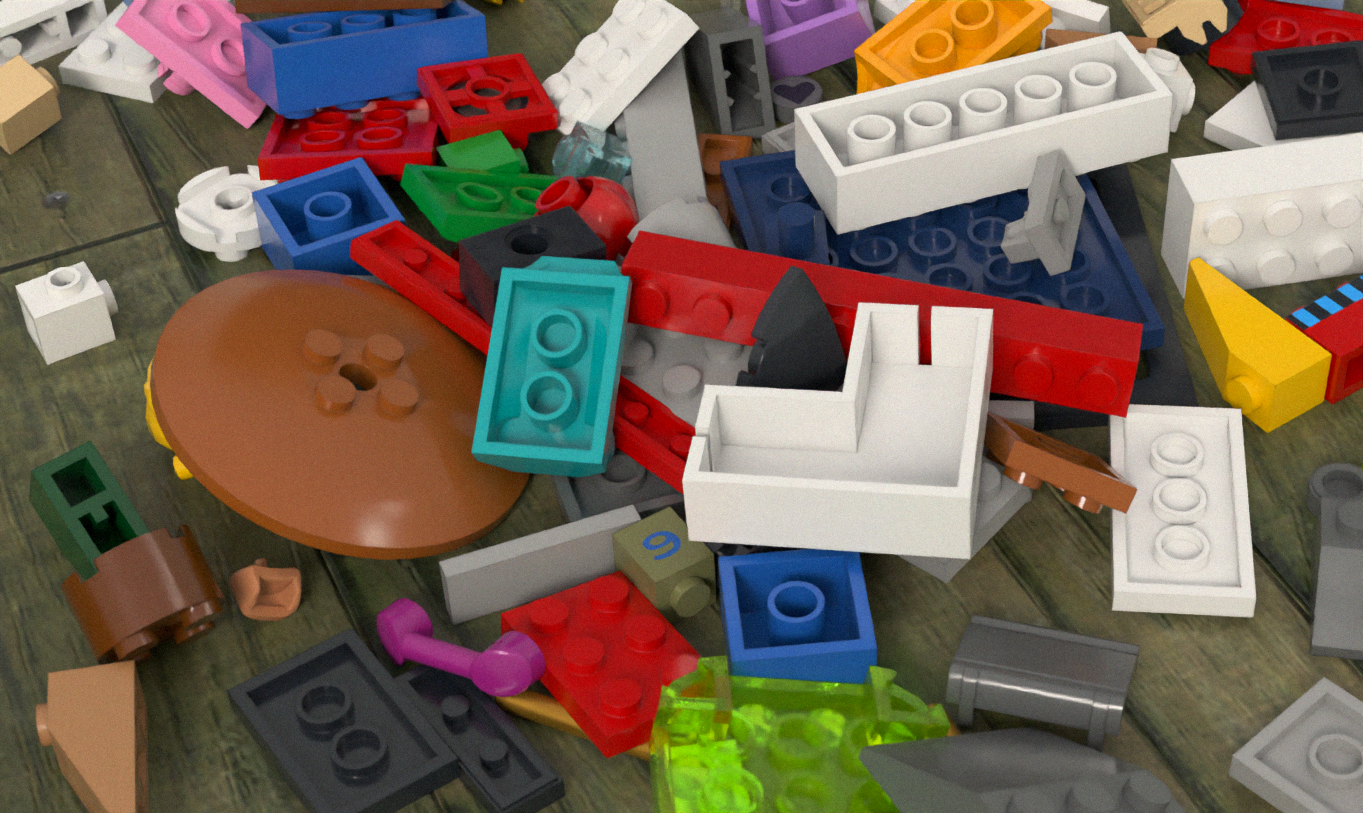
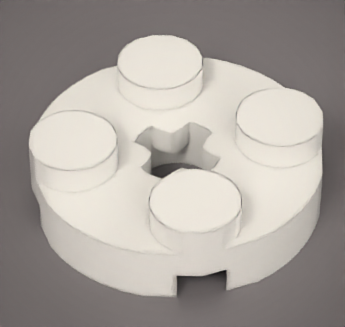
[175,165,278,262]

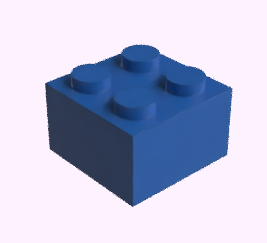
[251,157,406,276]
[718,549,877,719]

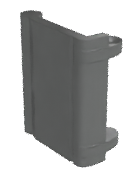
[945,614,1140,752]

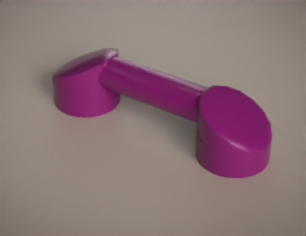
[377,598,545,697]

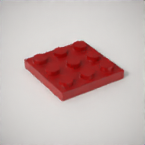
[257,96,443,184]

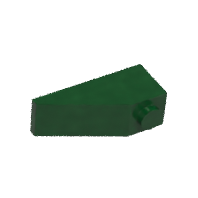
[29,440,150,580]

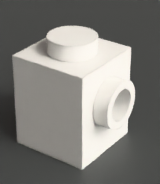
[15,261,118,365]

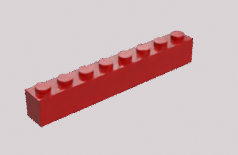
[621,230,1143,418]

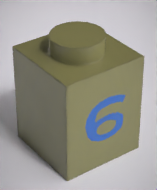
[612,507,716,624]

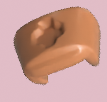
[228,558,302,621]

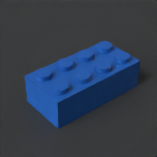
[240,0,488,119]

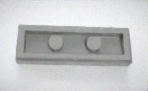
[439,504,641,625]

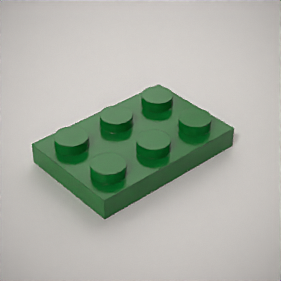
[400,164,563,243]

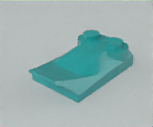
[471,256,632,477]

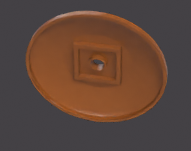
[150,269,530,560]

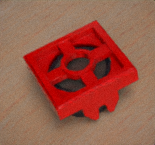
[417,53,558,152]

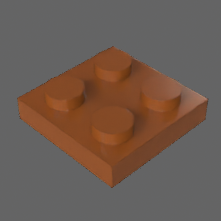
[984,411,1138,514]

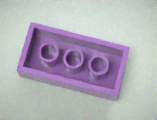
[746,0,875,81]

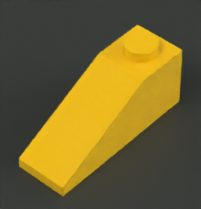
[1183,257,1332,433]

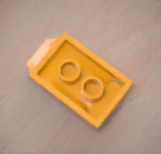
[854,0,1053,94]

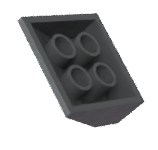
[858,726,1187,813]

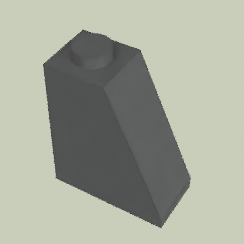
[683,7,776,139]

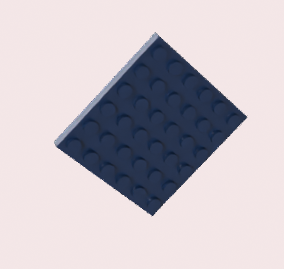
[720,150,1165,350]

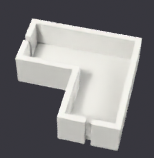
[682,302,993,559]

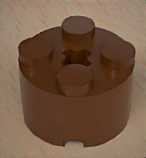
[61,524,226,668]

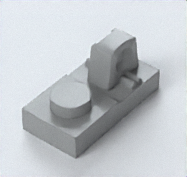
[1001,150,1086,276]

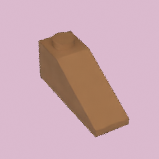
[36,660,149,813]

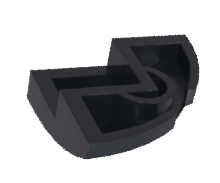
[736,265,847,392]

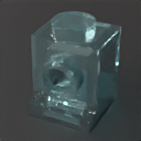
[552,120,633,184]

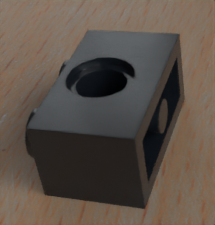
[459,206,606,328]

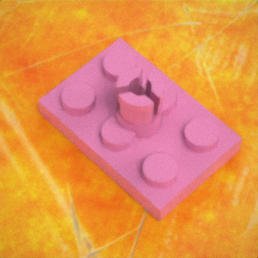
[115,0,267,129]

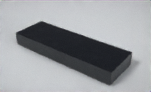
[394,664,565,813]

